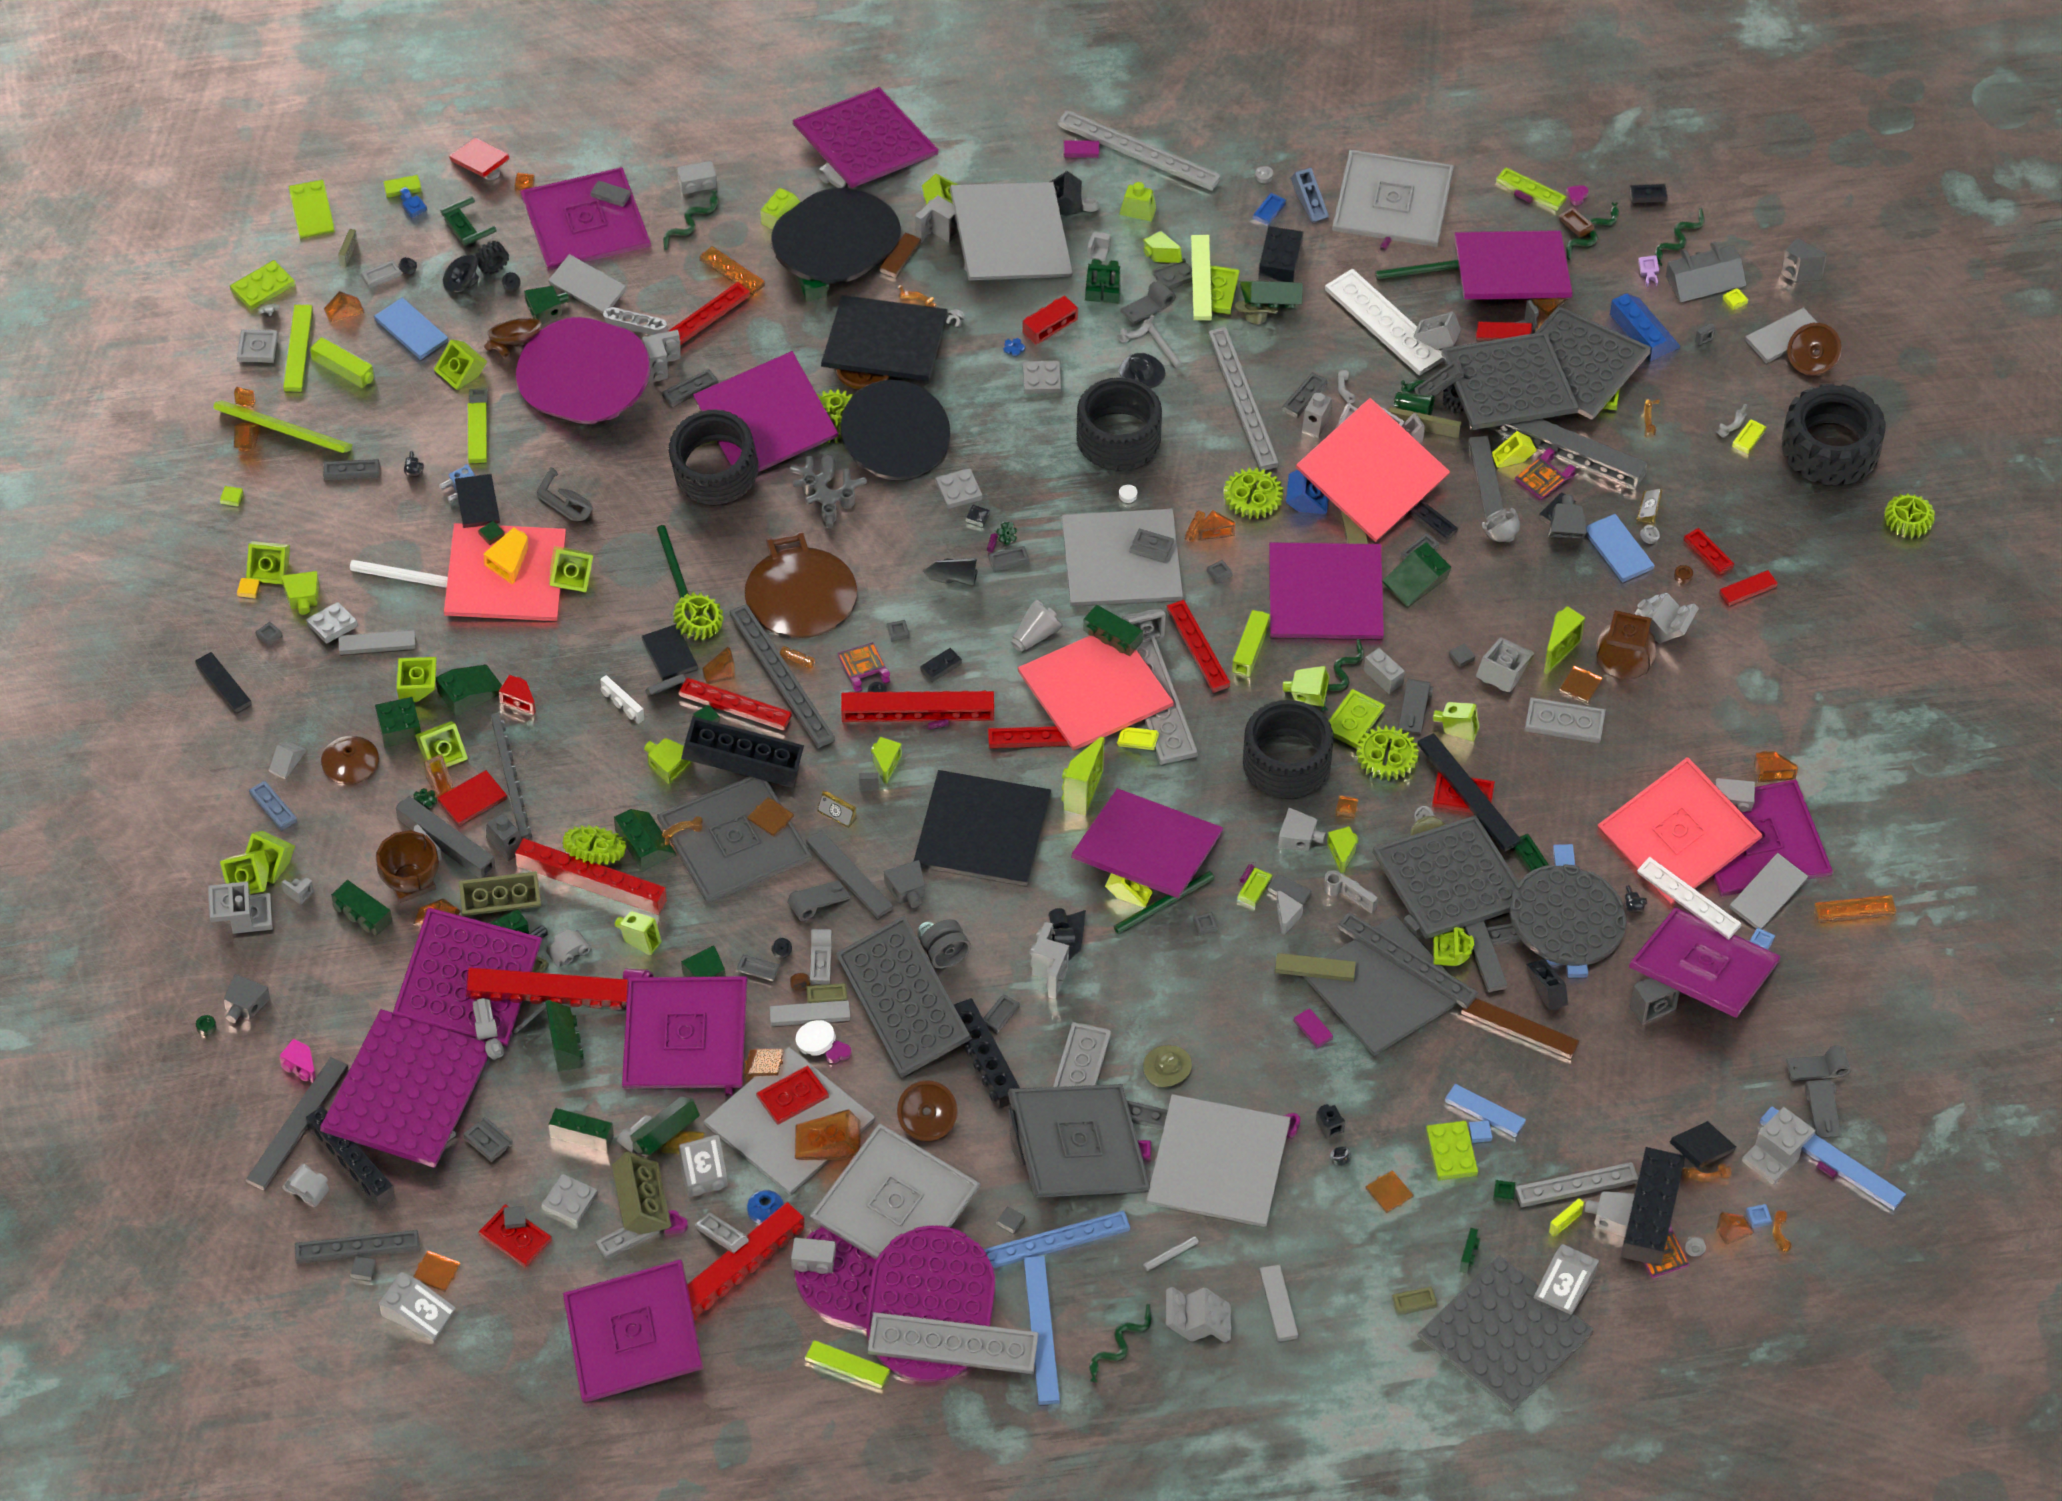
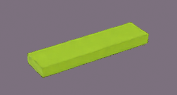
[1496,167,1566,211]
[468,402,487,463]
[805,1340,890,1389]

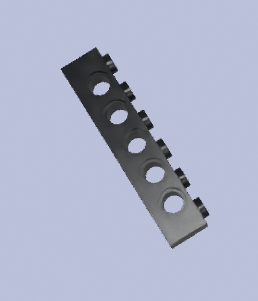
[954,998,1020,1109]
[306,1106,396,1209]

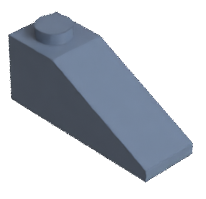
[1290,168,1329,223]

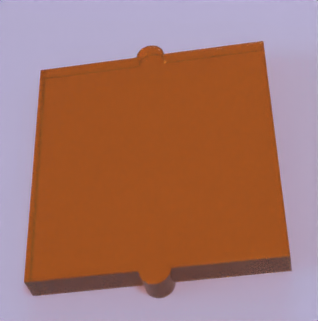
[1559,666,1602,703]
[747,797,794,837]
[744,1049,784,1076]
[1365,1170,1414,1214]
[413,1251,460,1292]

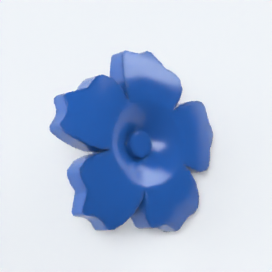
[1003,338,1025,356]

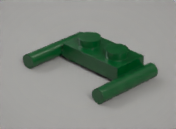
[440,196,497,246]

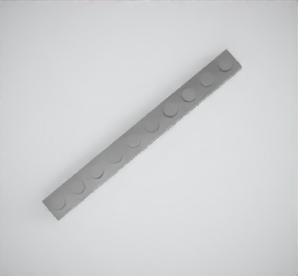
[1058,110,1221,191]
[1208,327,1279,471]

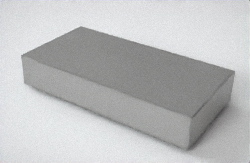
[361,260,402,289]

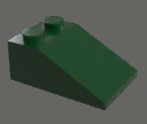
[1382,542,1452,608]
[436,664,502,716]

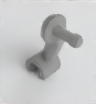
[1117,315,1154,343]
[1338,370,1356,404]
[1716,404,1748,438]

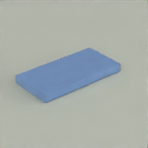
[374,297,449,360]
[1586,514,1655,583]

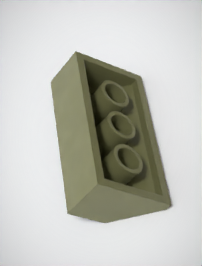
[459,871,541,916]
[612,1151,671,1235]

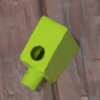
[1119,182,1156,222]
[282,571,319,615]
[1283,666,1330,706]
[1433,702,1479,742]
[644,738,692,784]
[615,911,662,956]

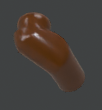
[484,339,510,359]

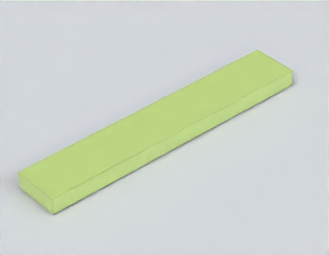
[1191,235,1212,320]

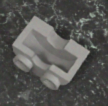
[546,929,592,968]
[282,1164,329,1208]

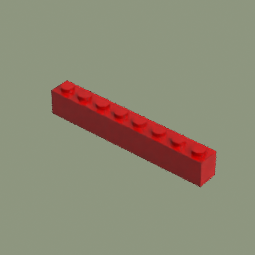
[841,690,994,722]
[515,838,667,915]
[466,967,628,1010]
[687,1202,805,1321]

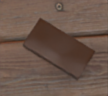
[1559,208,1594,237]

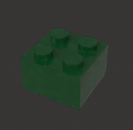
[375,697,421,748]

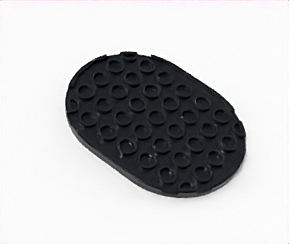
[771,188,901,284]

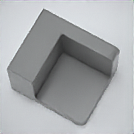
[1087,231,1110,262]
[282,877,314,905]

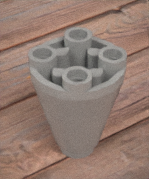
[1011,599,1063,652]

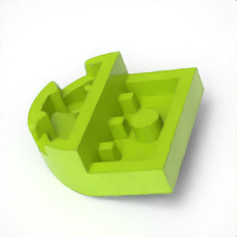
[1433,927,1474,966]

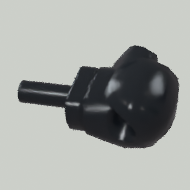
[404,451,424,476]
[1625,885,1647,913]

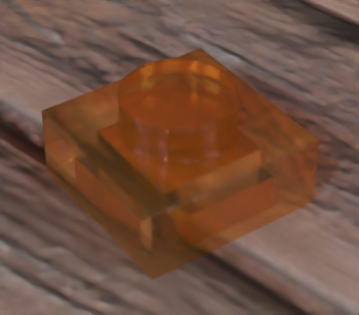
[514,173,535,191]
[234,387,255,408]
[1336,795,1358,819]

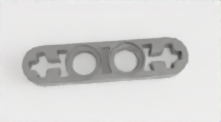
[603,307,668,335]

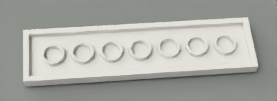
[1325,269,1444,376]

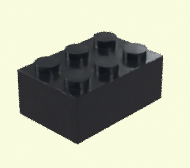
[1258,226,1304,282]

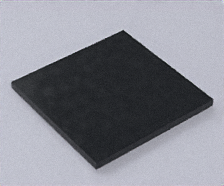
[821,295,948,381]
[913,770,1051,886]

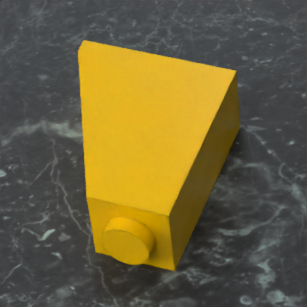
[484,527,528,584]

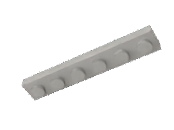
[1515,1162,1638,1208]

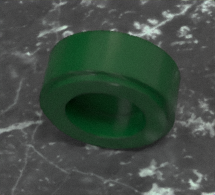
[196,1015,216,1035]

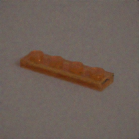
[700,246,765,296]
[1814,895,1896,923]

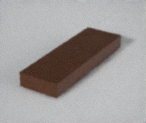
[880,232,921,278]

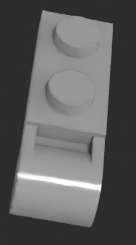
[1324,870,1378,914]
[810,929,832,985]

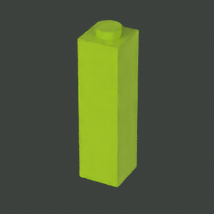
[310,337,374,389]
[1232,610,1270,677]

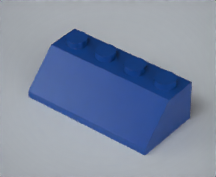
[1610,293,1680,362]

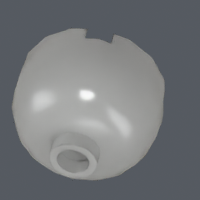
[1482,508,1520,543]

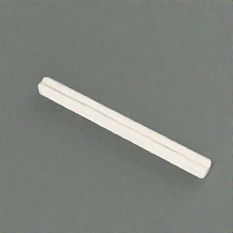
[350,560,448,588]

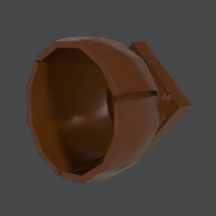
[1596,610,1656,679]
[375,830,439,903]

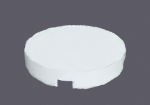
[795,1020,836,1056]

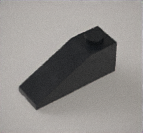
[1526,959,1568,1010]

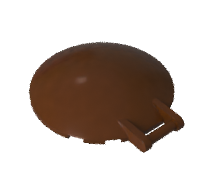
[745,531,857,638]

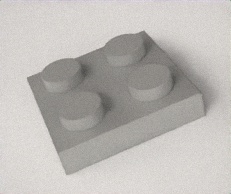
[237,329,278,363]
[1023,361,1061,394]
[935,468,982,509]
[306,602,358,644]
[542,1174,598,1225]

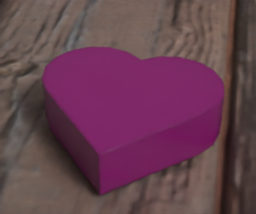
[1566,185,1589,205]
[826,1040,852,1064]
[1284,1113,1301,1138]
[664,1210,688,1234]

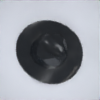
[443,255,479,292]
[1119,353,1165,388]

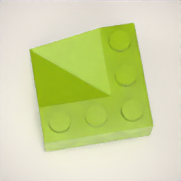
[1061,736,1104,816]

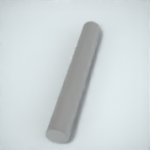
[1149,327,1182,368]
[1143,1236,1199,1272]

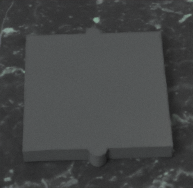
[513,1003,546,1034]

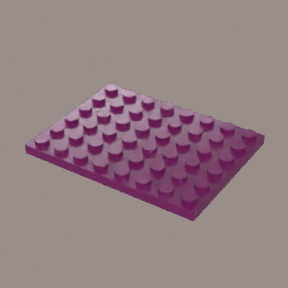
[320,1009,489,1168]

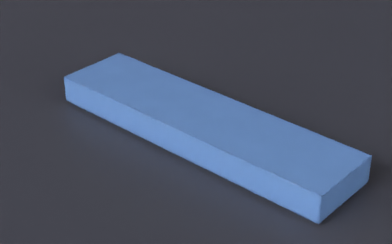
[1445,1084,1526,1137]

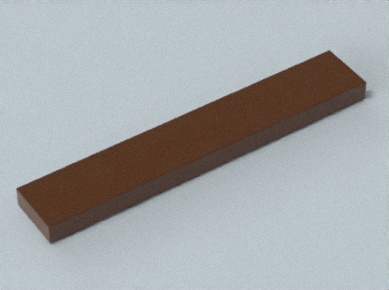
[1461,998,1579,1059]

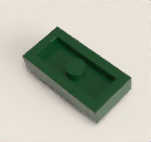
[1459,1227,1481,1274]

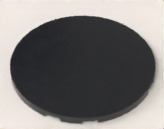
[840,380,950,480]

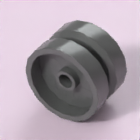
[920,919,971,969]

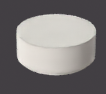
[1119,485,1137,503]

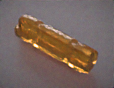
[1185,510,1205,542]
[780,646,815,668]

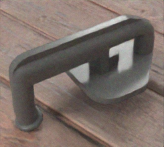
[537,467,593,521]

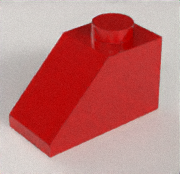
[499,675,536,715]

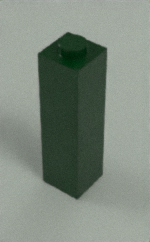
[630,1097,700,1155]

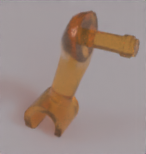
[898,285,937,307]
[1644,399,1660,438]
[662,816,703,845]
[1683,1164,1732,1183]
[1773,1211,1792,1252]

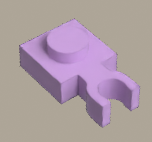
[1638,256,1659,287]

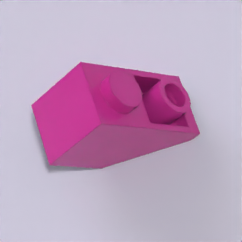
[279,1038,316,1083]

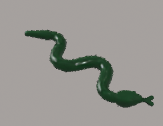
[663,191,718,250]
[1566,202,1619,260]
[1654,208,1705,266]
[1321,639,1364,711]
[1089,1304,1152,1383]

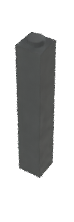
[396,796,495,878]

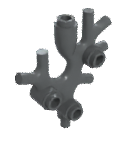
[790,455,867,528]

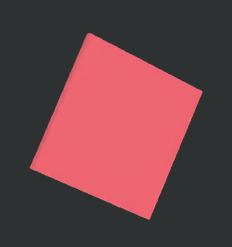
[1295,398,1450,542]
[444,523,566,621]
[1018,636,1174,751]
[1597,757,1762,906]

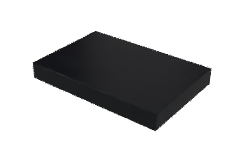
[455,474,500,528]
[642,624,698,681]
[1669,1121,1736,1169]

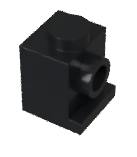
[1316,1104,1345,1139]

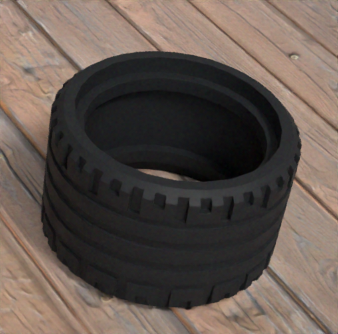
[1076,377,1162,471]
[668,409,759,505]
[1243,700,1334,799]

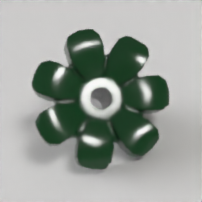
[996,521,1017,545]
[413,788,437,809]

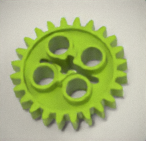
[817,389,853,443]
[1223,467,1283,519]
[1356,725,1419,781]
[562,825,626,865]

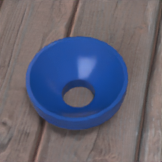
[747,1190,784,1224]

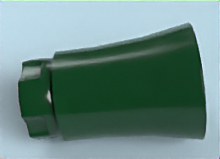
[1393,391,1435,415]

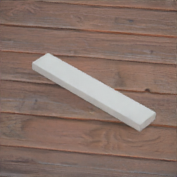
[1637,857,1741,940]

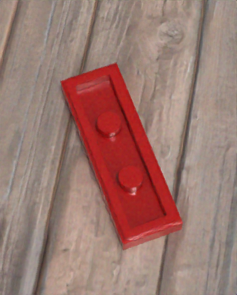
[1476,322,1533,341]
[1684,528,1734,576]
[1719,570,1778,606]

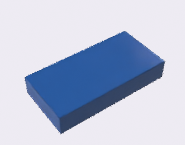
[1253,193,1286,226]

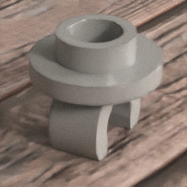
[946,308,965,328]
[1685,1236,1706,1256]

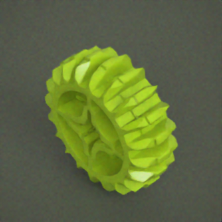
[1884,492,1935,539]
[673,592,724,641]

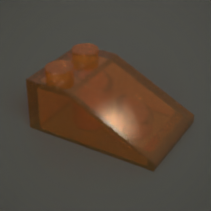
[795,1109,861,1160]

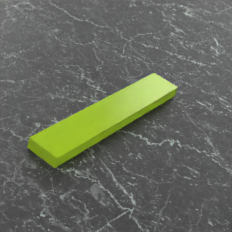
[283,304,313,392]

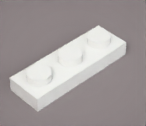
[600,675,644,724]

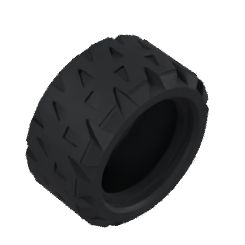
[1781,384,1886,486]

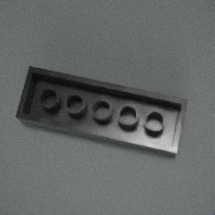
[681,716,804,788]
[1621,1147,1685,1266]

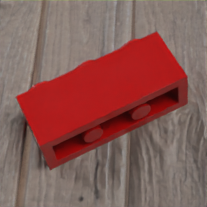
[1022,295,1078,345]

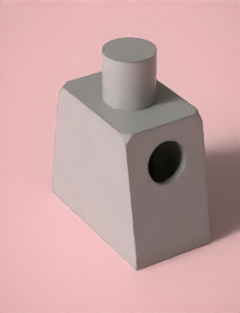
[1302,393,1332,438]
[1278,808,1326,851]
[1585,1191,1634,1237]

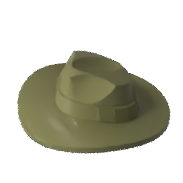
[1235,300,1278,325]
[1143,1045,1192,1088]

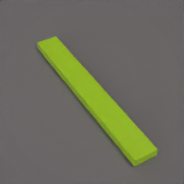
[213,400,353,453]

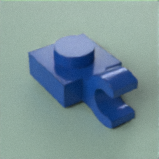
[400,187,427,218]

